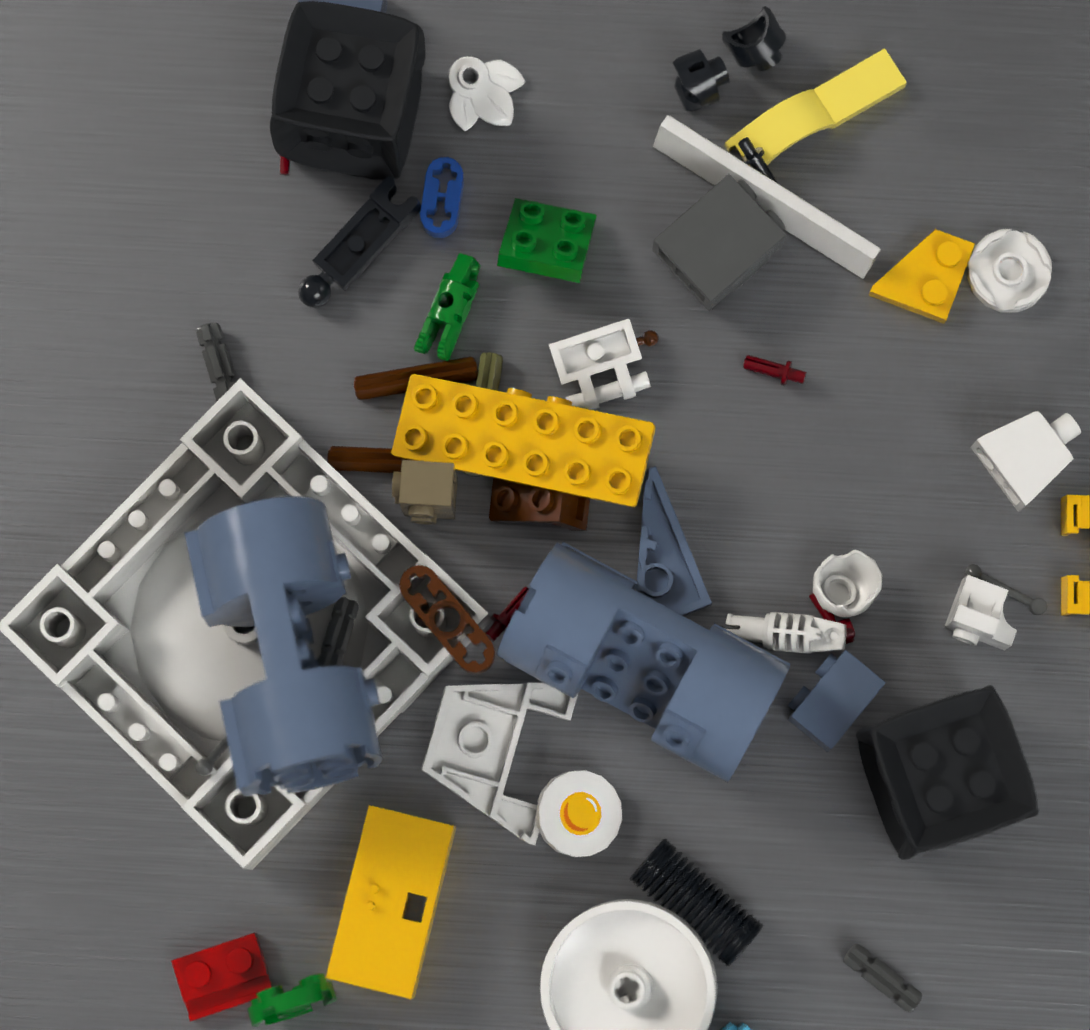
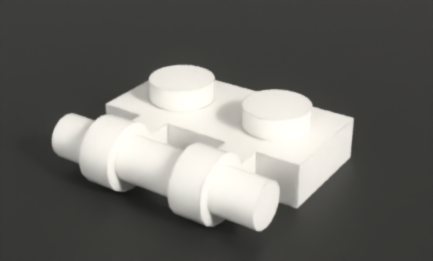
[549,318,651,410]

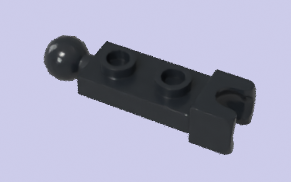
[298,176,421,308]

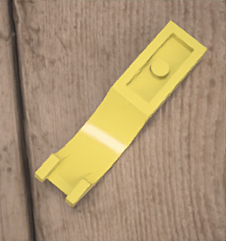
[725,48,907,166]

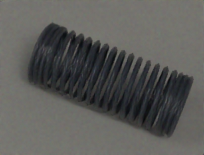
[630,839,763,966]

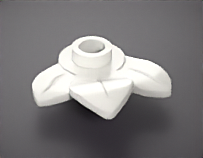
[448,56,525,131]

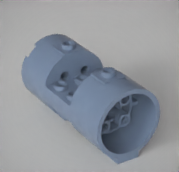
[185,496,383,797]
[497,542,791,782]

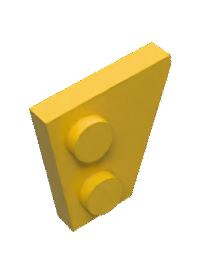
[868,229,975,324]

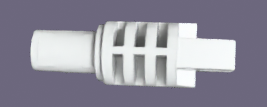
[726,612,847,654]

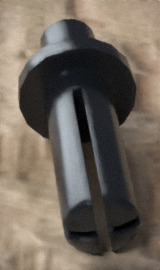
[738,137,778,183]

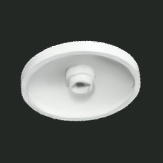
[540,899,717,1030]

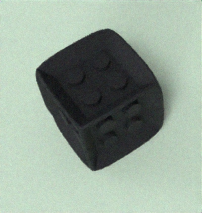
[270,1,425,179]
[856,685,1039,860]

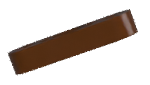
[399,565,495,674]

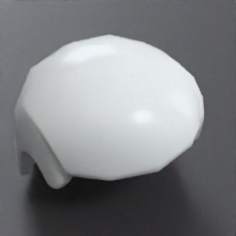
[812,550,882,617]

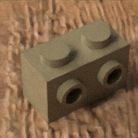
[392,460,458,525]

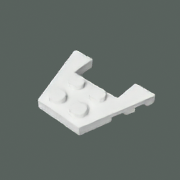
[421,682,578,846]

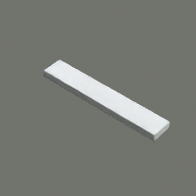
[653,115,881,279]

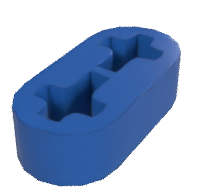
[420,157,464,238]

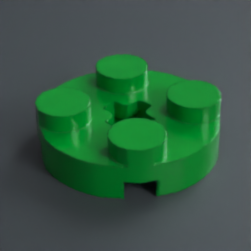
[247,973,337,1027]

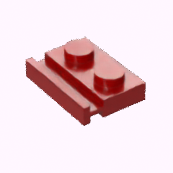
[171,933,272,1022]

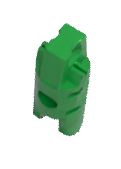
[414,253,481,361]

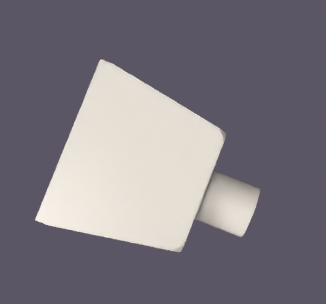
[971,411,1081,512]

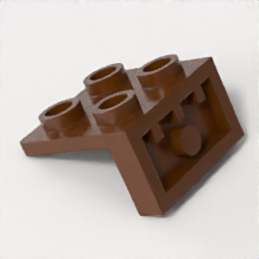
[489,478,590,531]

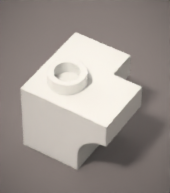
[944,575,1017,651]

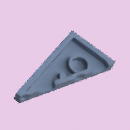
[636,466,712,616]

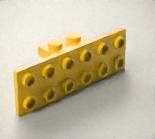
[391,374,656,508]

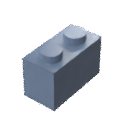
[787,649,886,752]

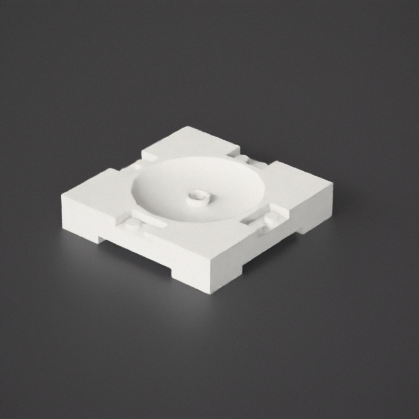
[0,378,491,870]

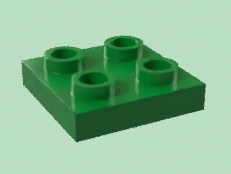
[497,198,597,283]

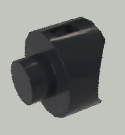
[722,7,786,71]
[673,49,730,111]

